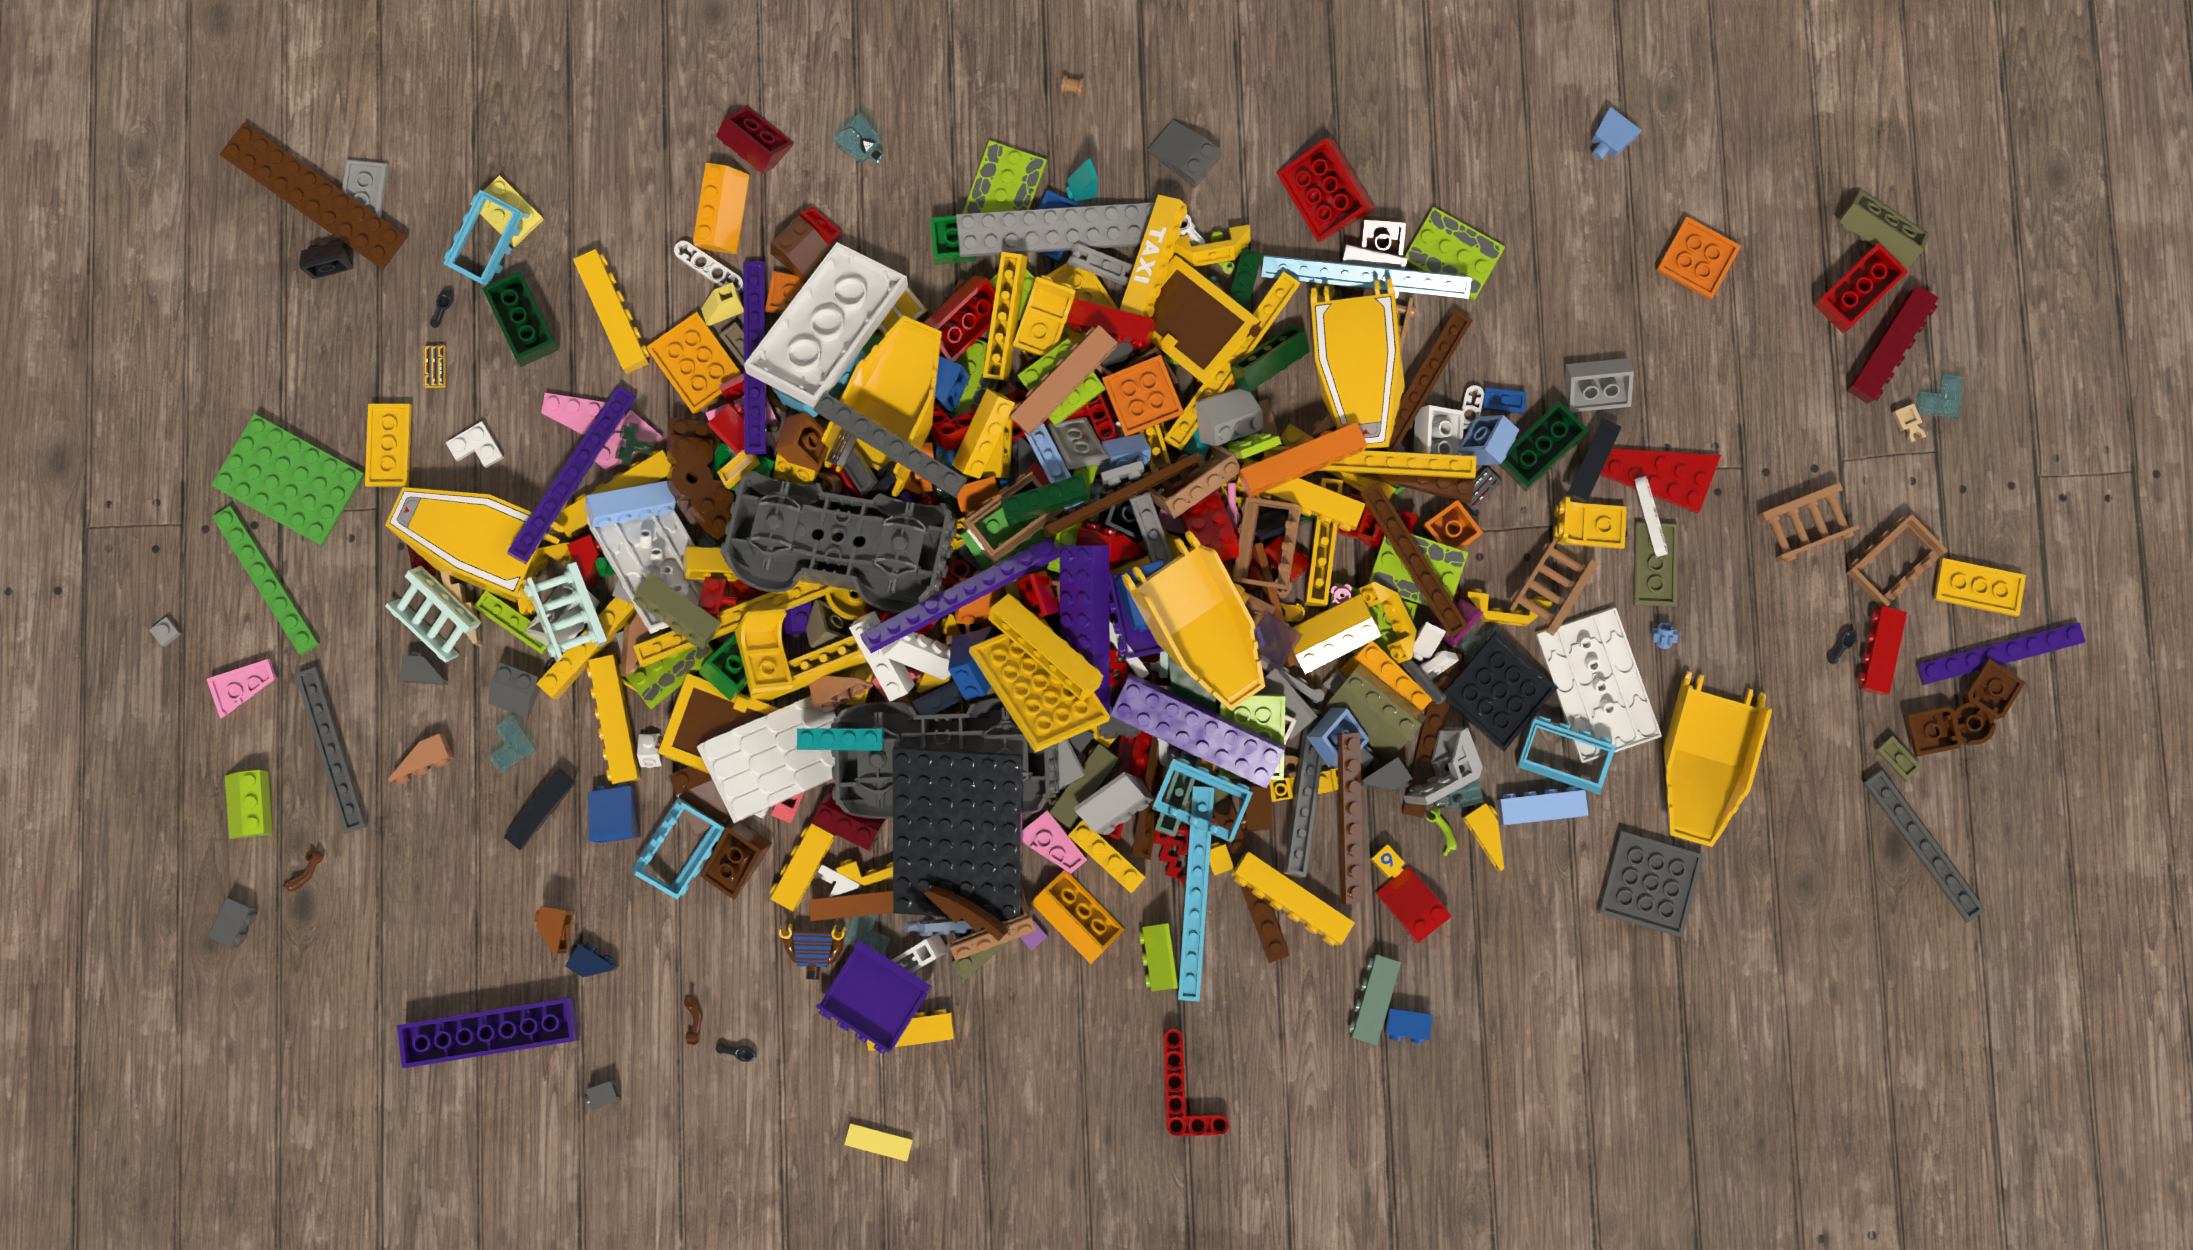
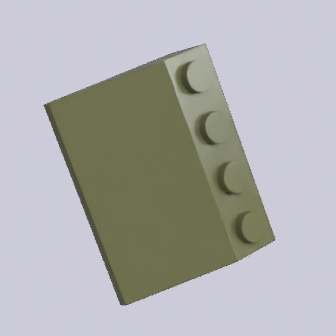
[1322,663,1426,763]

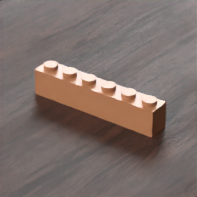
[1010,325,1118,437]

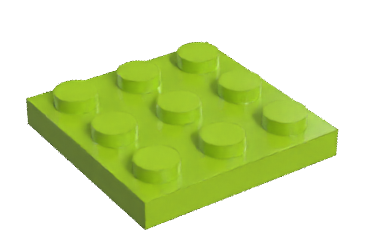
[1017,339,1106,426]

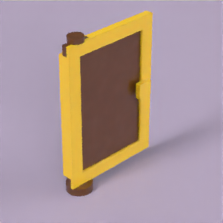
[1151,254,1261,386]
[654,673,779,774]

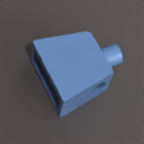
[1591,107,1642,160]

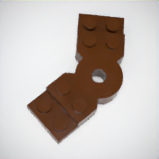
[667,418,735,542]
[1905,659,2026,757]

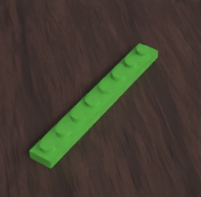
[212,506,320,655]

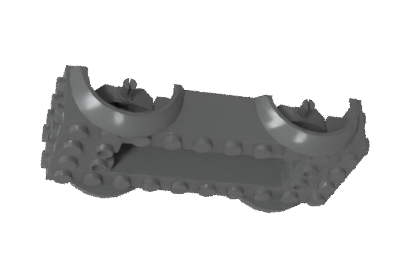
[721,471,957,614]
[831,697,1059,819]

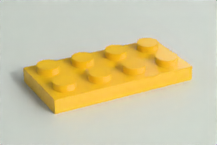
[365,404,412,487]
[1933,558,2026,617]

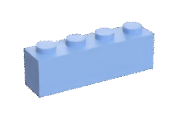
[584,481,676,528]
[1497,787,1588,826]

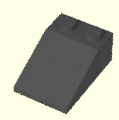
[1147,120,1222,189]

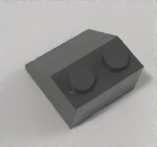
[488,662,541,718]
[1361,757,1412,793]

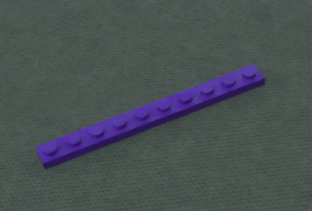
[743,261,767,455]
[507,385,637,565]
[860,538,1060,653]

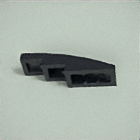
[1567,418,1621,503]
[504,768,576,850]

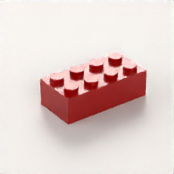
[1814,243,1908,334]
[923,276,996,362]
[1173,483,1239,561]

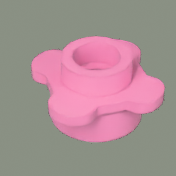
[1331,584,1352,606]

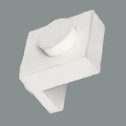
[637,733,662,768]

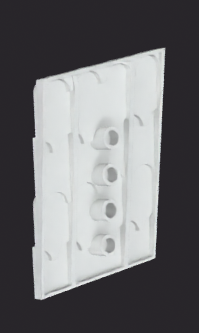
[587,511,725,634]
[1535,606,1662,763]
[697,696,837,823]

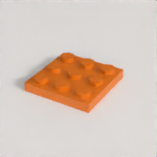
[1656,216,1741,300]
[1102,355,1184,437]

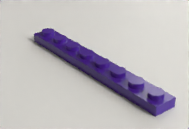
[1916,622,2086,685]

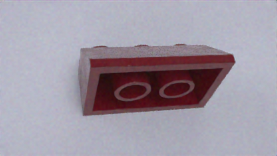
[716,106,794,174]
[811,786,887,851]

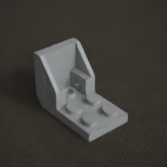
[1101,460,1147,496]
[1403,727,1483,805]

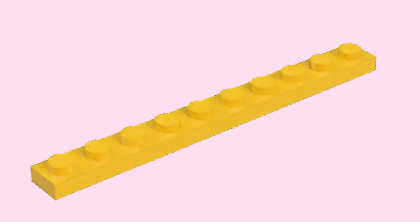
[1164,271,1301,452]
[1264,446,1476,479]
[633,581,841,667]

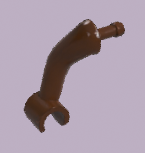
[283,851,323,892]
[684,995,703,1045]

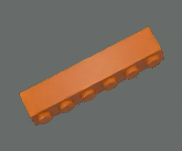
[1239,422,1368,498]

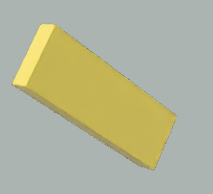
[845,1123,913,1161]

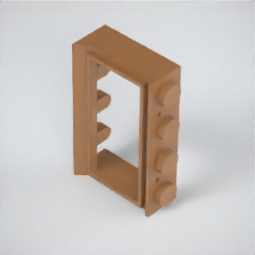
[1146,445,1241,519]
[963,472,1063,565]
[1231,497,1302,590]
[1846,514,1948,607]
[941,890,1037,961]

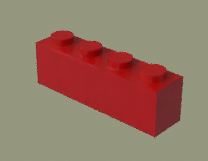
[1067,298,1156,349]
[1857,606,1907,695]

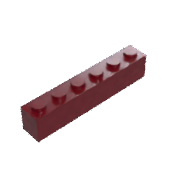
[1847,285,1939,404]

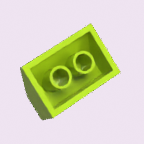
[225,770,273,839]
[1139,923,1178,991]

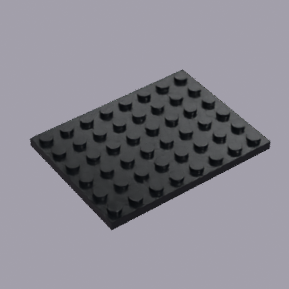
[892,747,1023,921]

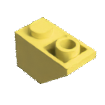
[701,282,744,327]

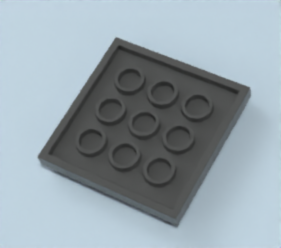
[1598,831,1704,937]

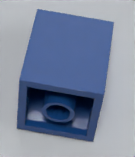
[935,356,971,415]
[1116,561,1164,632]
[948,626,994,701]
[588,783,640,843]

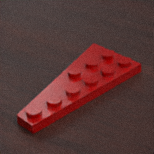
[1600,449,1721,514]

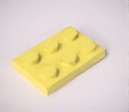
[470,175,544,248]

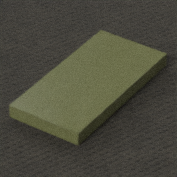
[1633,522,1678,607]

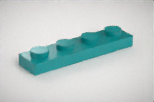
[797,728,884,751]

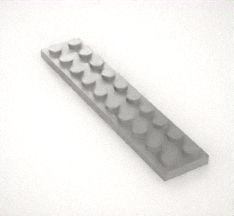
[956,202,1155,257]

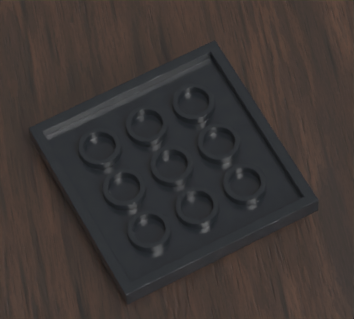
[1443,632,1558,752]

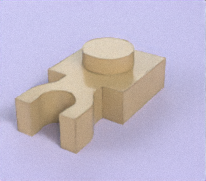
[1893,404,1926,444]

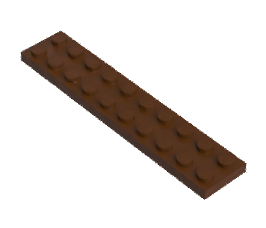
[219,122,408,270]

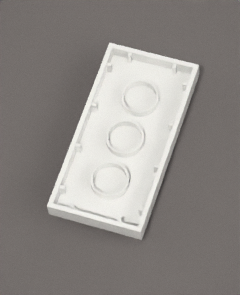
[744,242,908,408]

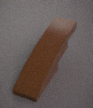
[924,885,1010,942]

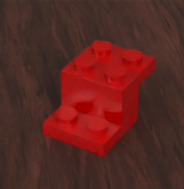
[1338,494,1418,549]

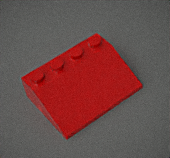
[1277,138,1375,243]

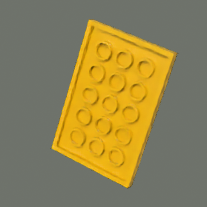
[969,618,1110,753]

